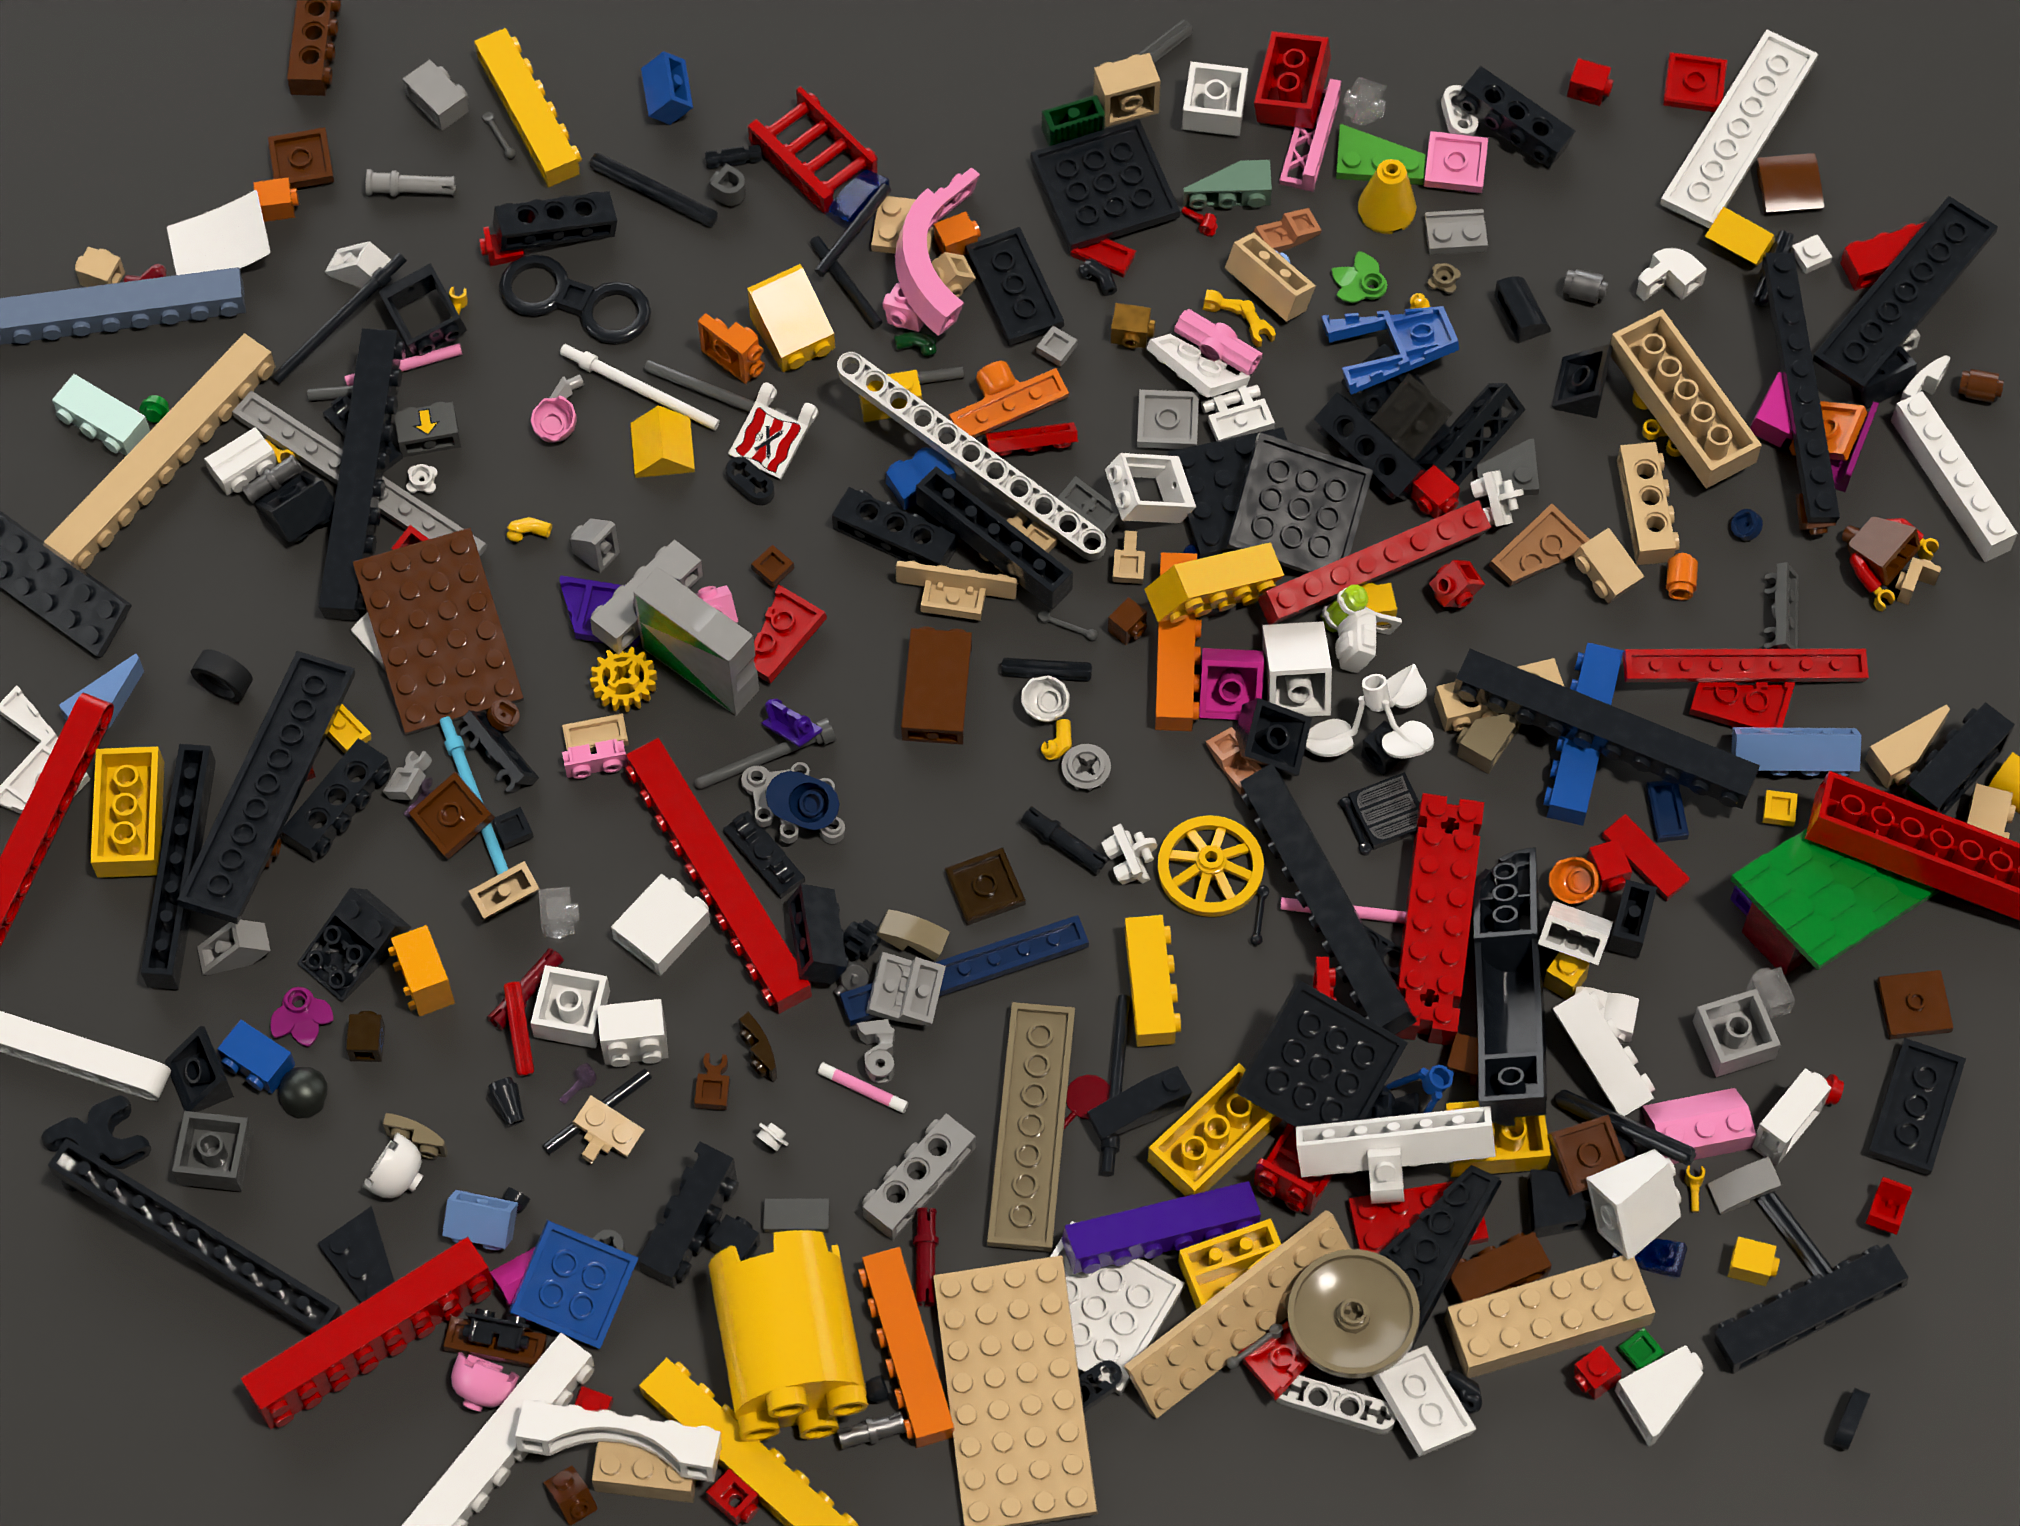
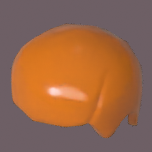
[1549,857,1600,904]

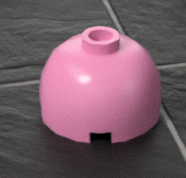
[451,1352,519,1412]

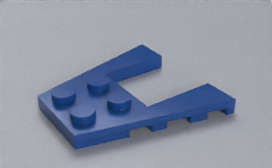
[1321,306,1459,394]

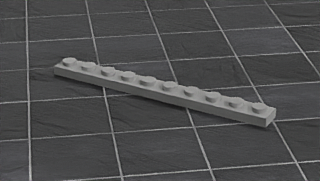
[232,391,487,556]

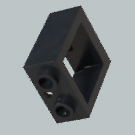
[378,263,467,356]

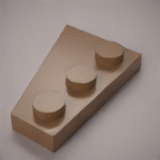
[1489,504,1590,586]

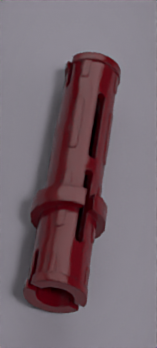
[487,948,564,1030]
[913,1207,939,1307]

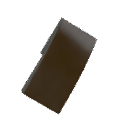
[739,1012,777,1082]

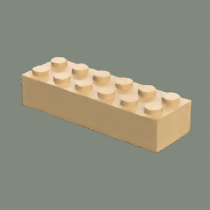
[1610,309,1762,488]
[1444,1256,1655,1378]

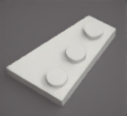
[1147,334,1250,398]

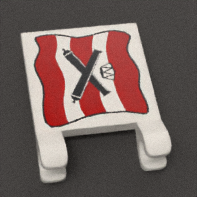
[728,382,818,480]

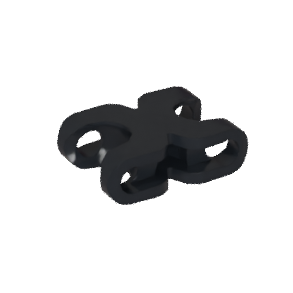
[41,1095,151,1191]

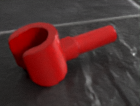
[1181,207,1218,237]

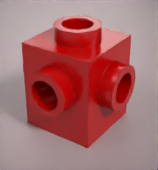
[1429,560,1485,608]

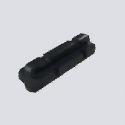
[705,144,762,168]

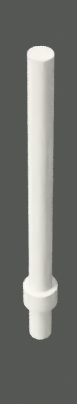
[560,344,720,431]

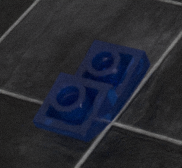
[829,169,889,222]
[1612,1238,1687,1278]

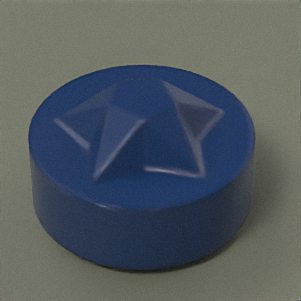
[1731,509,1763,541]

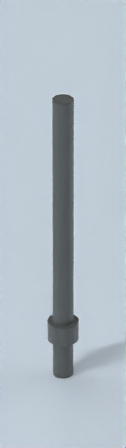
[644,360,809,433]

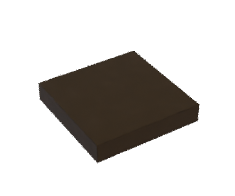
[945,847,1026,926]

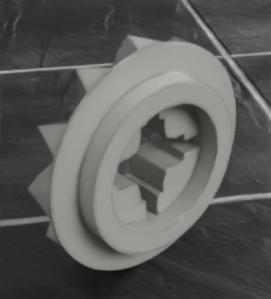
[1062,744,1111,791]

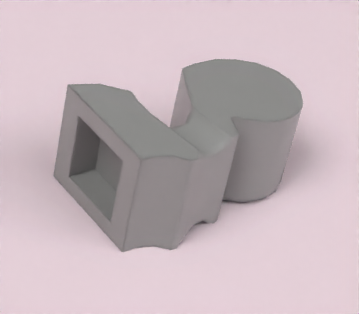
[857,1019,895,1084]

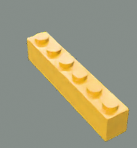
[474,28,582,188]

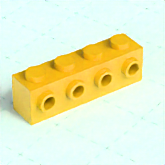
[1124,915,1181,1047]

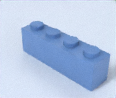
[1731,727,1861,776]

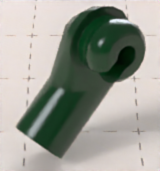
[894,331,937,356]

